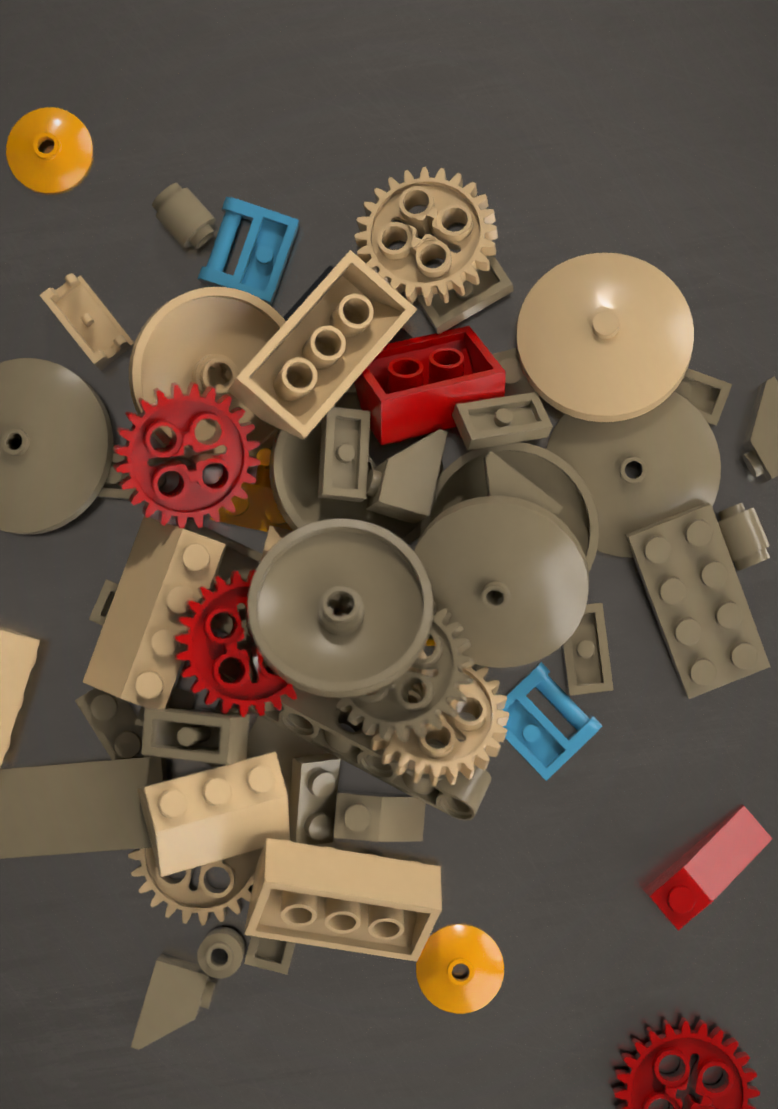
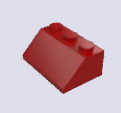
[354,326,506,445]

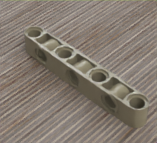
[218,640,492,820]

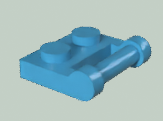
[197,197,300,305]
[502,662,602,781]

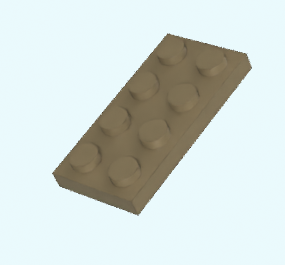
[625,502,771,699]

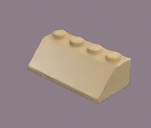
[228,250,417,440]
[83,516,227,709]
[245,838,442,962]

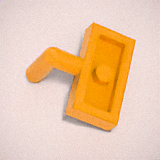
[210,448,293,533]

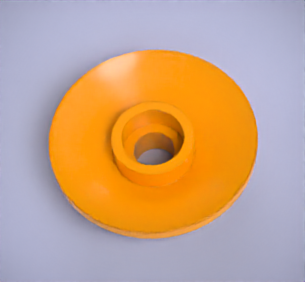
[6,107,93,194]
[416,924,504,1014]

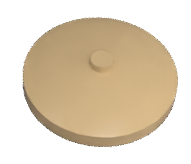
[517,253,694,422]
[129,287,286,465]

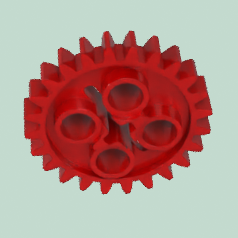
[113,382,260,529]
[173,570,298,717]
[613,1017,760,1109]

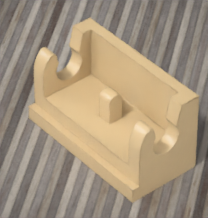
[40,273,134,371]

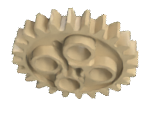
[355,167,498,306]
[364,646,509,786]
[128,848,263,925]

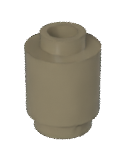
[152,183,216,249]
[718,502,770,571]
[197,927,245,979]

